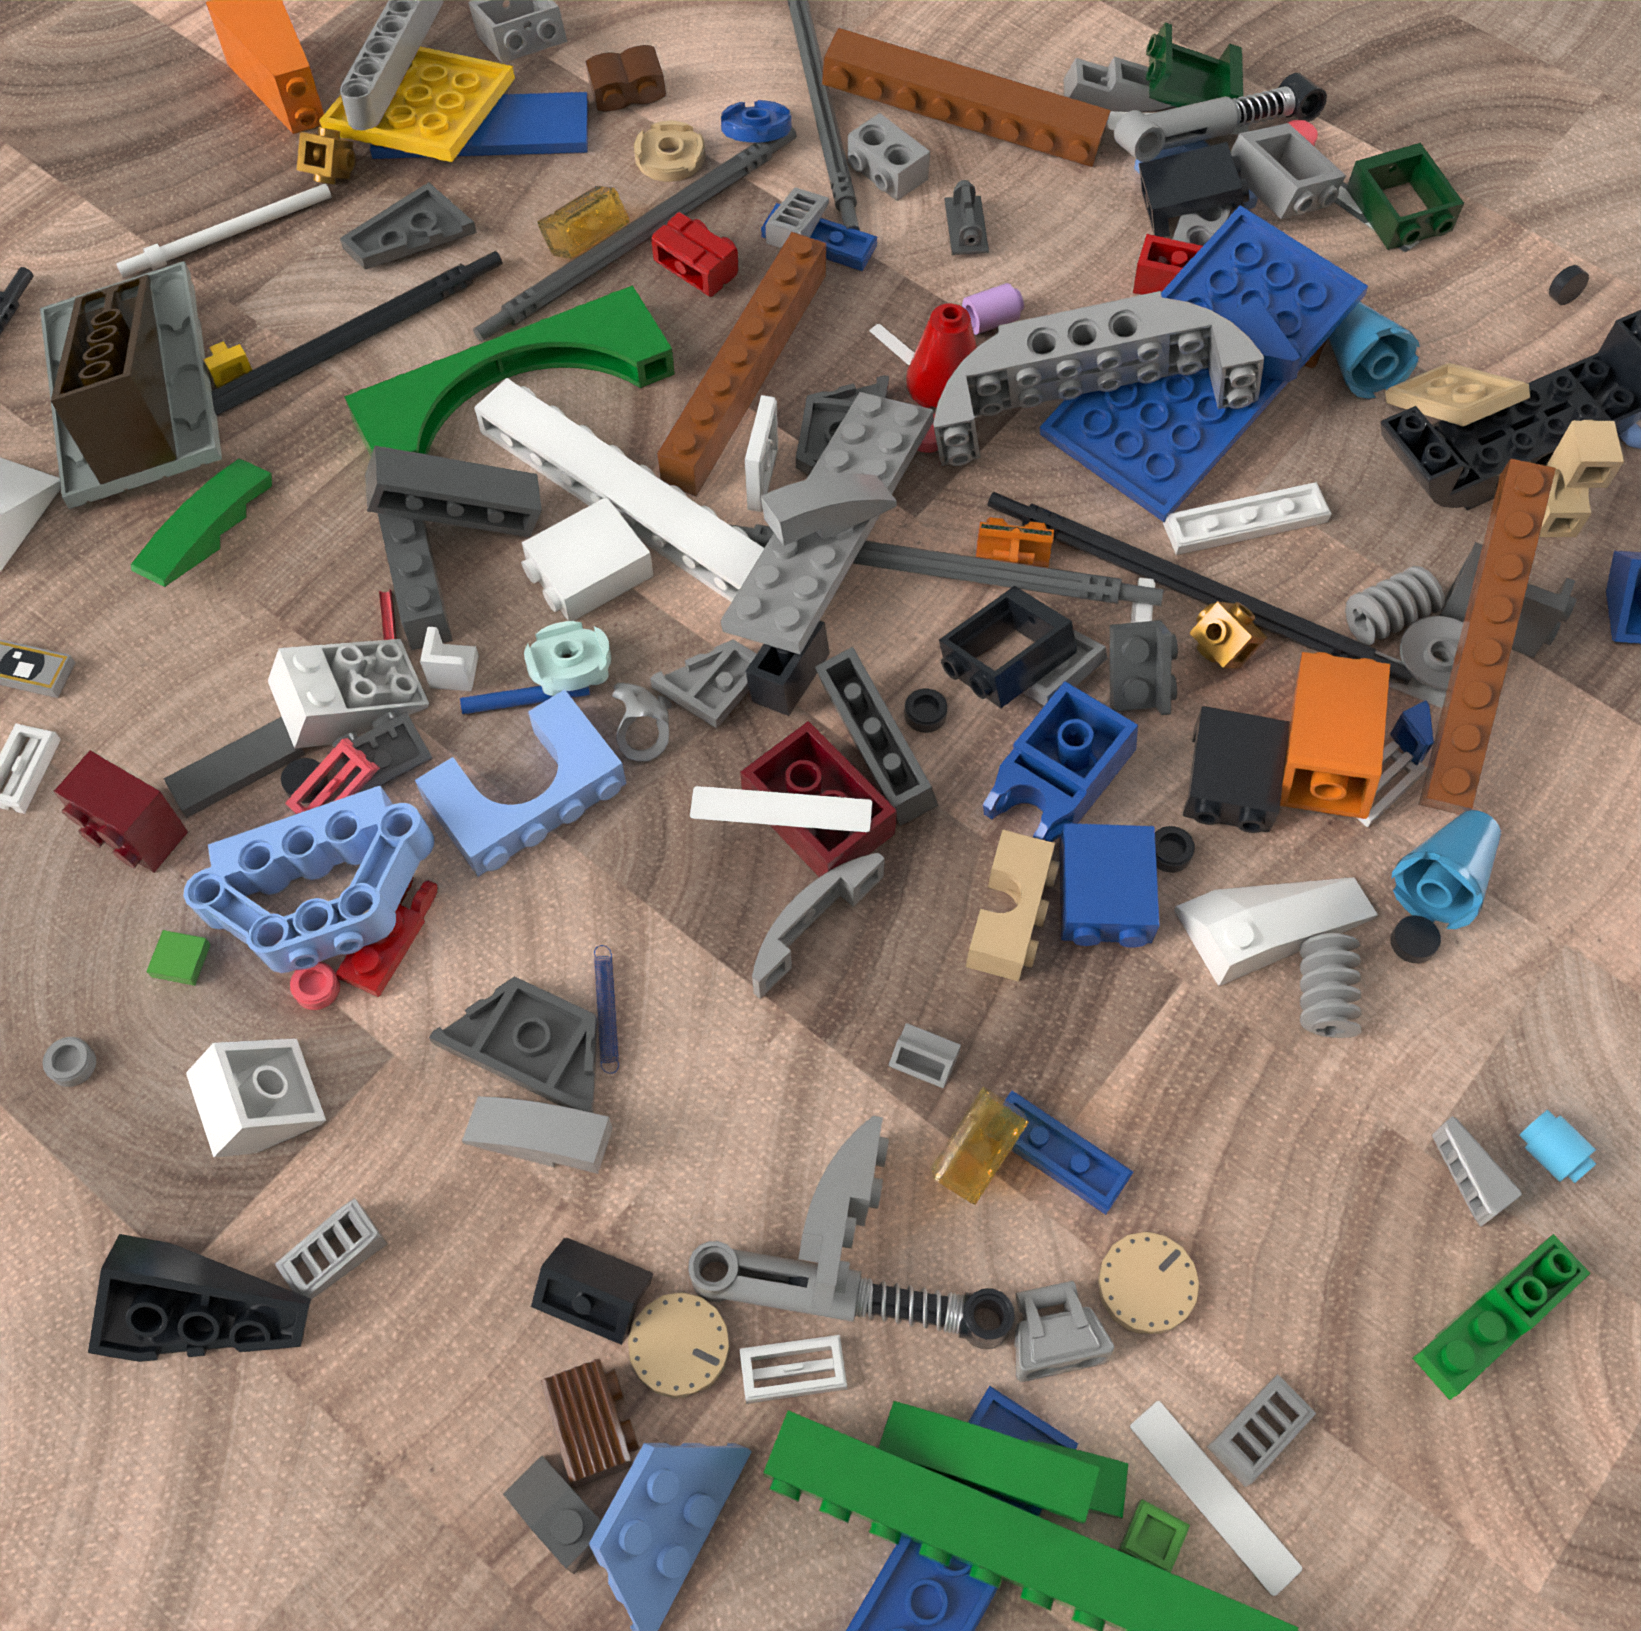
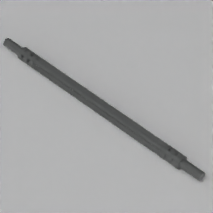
[787,0,860,231]
[473,127,797,342]
[728,524,1164,606]

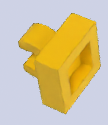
[203,341,252,388]

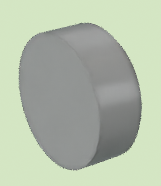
[43,1037,96,1087]

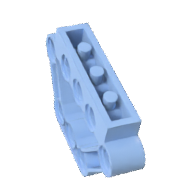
[183,785,434,973]

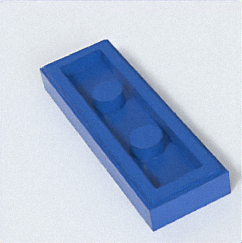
[761,203,878,272]
[984,1091,1134,1215]

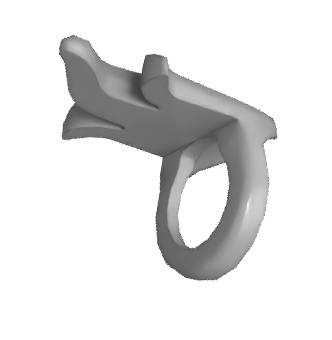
[612,683,672,761]

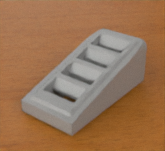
[766,187,829,248]
[1432,1116,1522,1227]
[275,1198,387,1299]
[1207,1374,1316,1487]

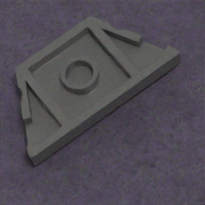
[796,375,889,475]
[429,976,598,1113]

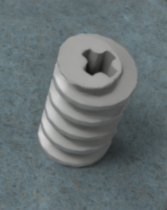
[1345,566,1445,645]
[1300,933,1362,1038]

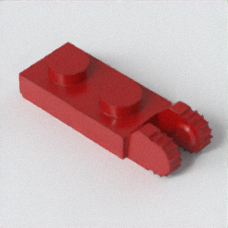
[335,877,438,997]

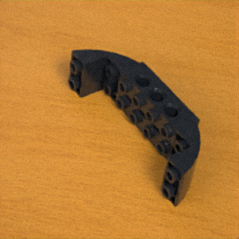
[1380,310,1641,511]

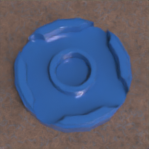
[721,100,792,142]

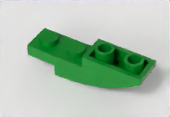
[1412,1234,1591,1400]

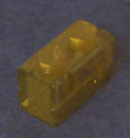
[537,186,630,259]
[931,1086,1029,1205]

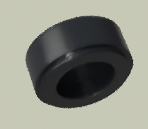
[1549,265,1589,305]
[904,688,948,733]
[281,758,328,803]
[1155,826,1195,873]
[1390,915,1441,964]

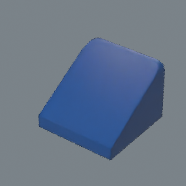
[1390,700,1434,766]

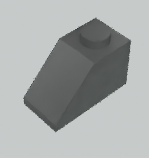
[503,1455,601,1574]

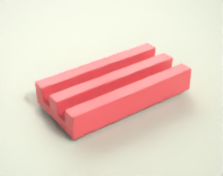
[285,738,380,814]

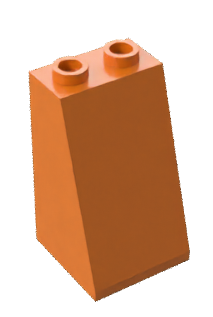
[206,0,324,134]
[1280,652,1390,819]

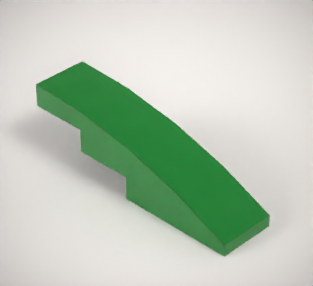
[131,458,272,587]
[878,1401,1100,1524]

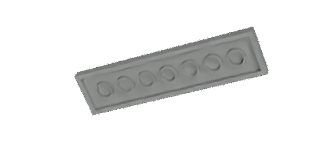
[720,392,934,654]

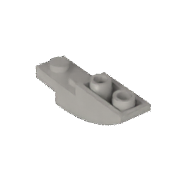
[798,1116,889,1312]

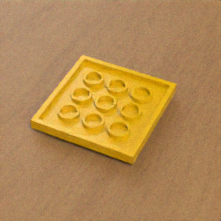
[319,46,515,162]

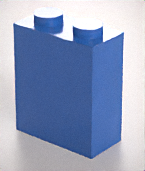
[1059,823,1160,948]

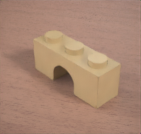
[1539,420,1624,537]
[966,830,1060,981]

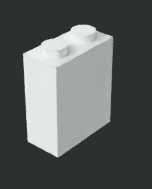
[521,497,654,621]

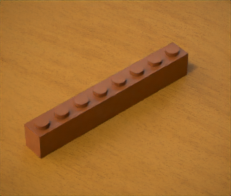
[822,28,1111,167]
[657,232,826,496]
[1418,459,1556,815]

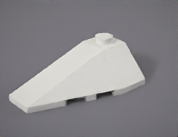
[1174,877,1378,986]

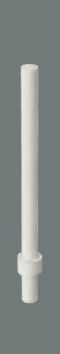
[116,183,332,278]

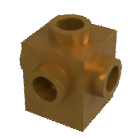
[297,127,355,185]
[1189,602,1268,669]

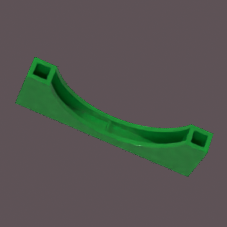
[344,285,675,456]

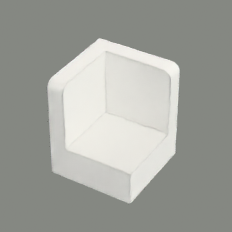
[420,627,479,691]

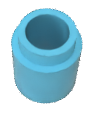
[1519,1109,1596,1183]

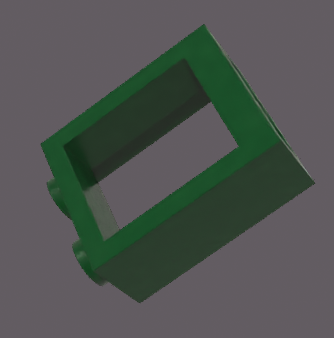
[1346,142,1464,250]

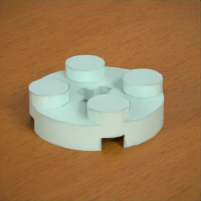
[524,621,612,696]

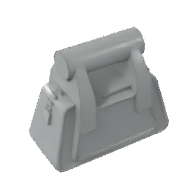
[1014,1281,1114,1382]

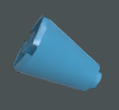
[1328,302,1420,399]
[1391,810,1501,929]

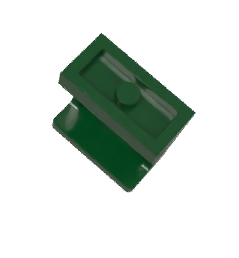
[1146,22,1244,108]

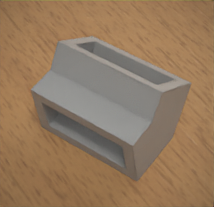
[888,1023,961,1088]

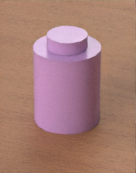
[962,283,1024,335]

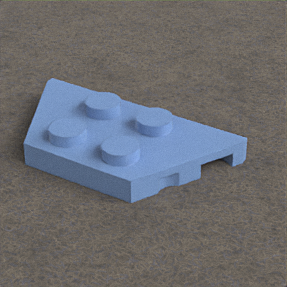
[589,1443,752,1631]

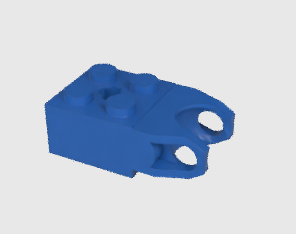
[983,681,1138,842]

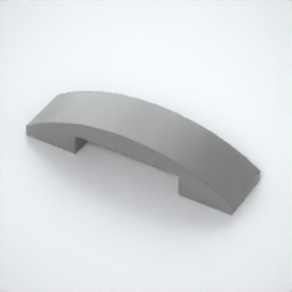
[752,853,885,999]

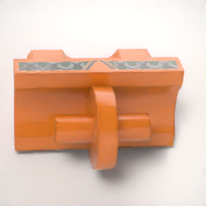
[975,517,1054,568]

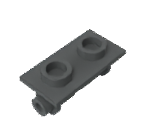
[944,180,989,255]

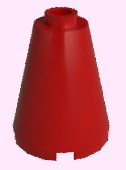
[906,303,977,409]

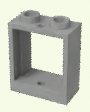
[468,0,567,63]
[1231,123,1346,219]

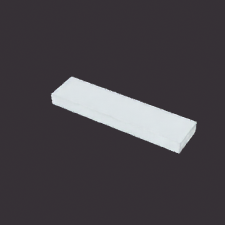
[1163,482,1331,555]

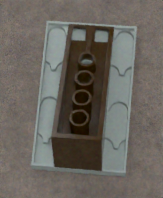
[40,261,222,509]

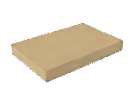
[1385,363,1530,426]

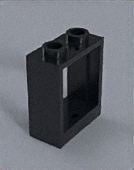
[939,586,1077,708]

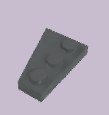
[340,182,477,270]

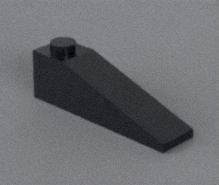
[88,1234,311,1362]

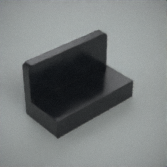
[531,1238,653,1345]

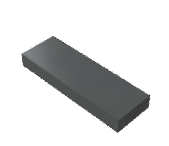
[163,717,306,818]

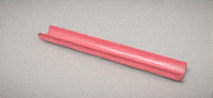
[379,589,397,640]

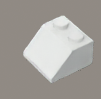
[186,1039,326,1157]

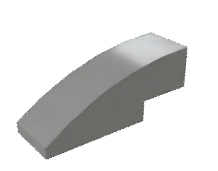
[1063,56,1174,112]
[761,473,897,546]
[462,1096,613,1174]

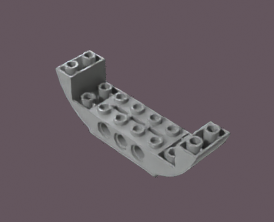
[933,291,1264,466]

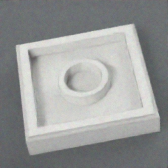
[745,395,778,512]

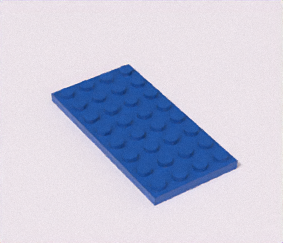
[1039,205,1368,523]

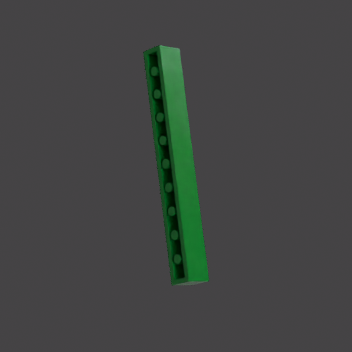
[763,1410,1299,1631]

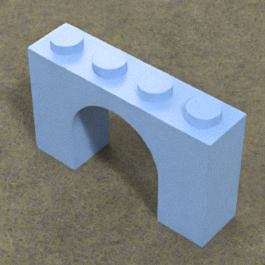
[415,690,626,877]

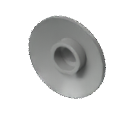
[1400,616,1463,691]

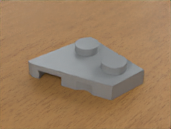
[650,639,756,729]

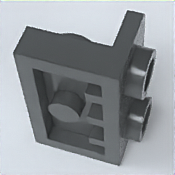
[1110,620,1178,715]
[327,711,432,793]

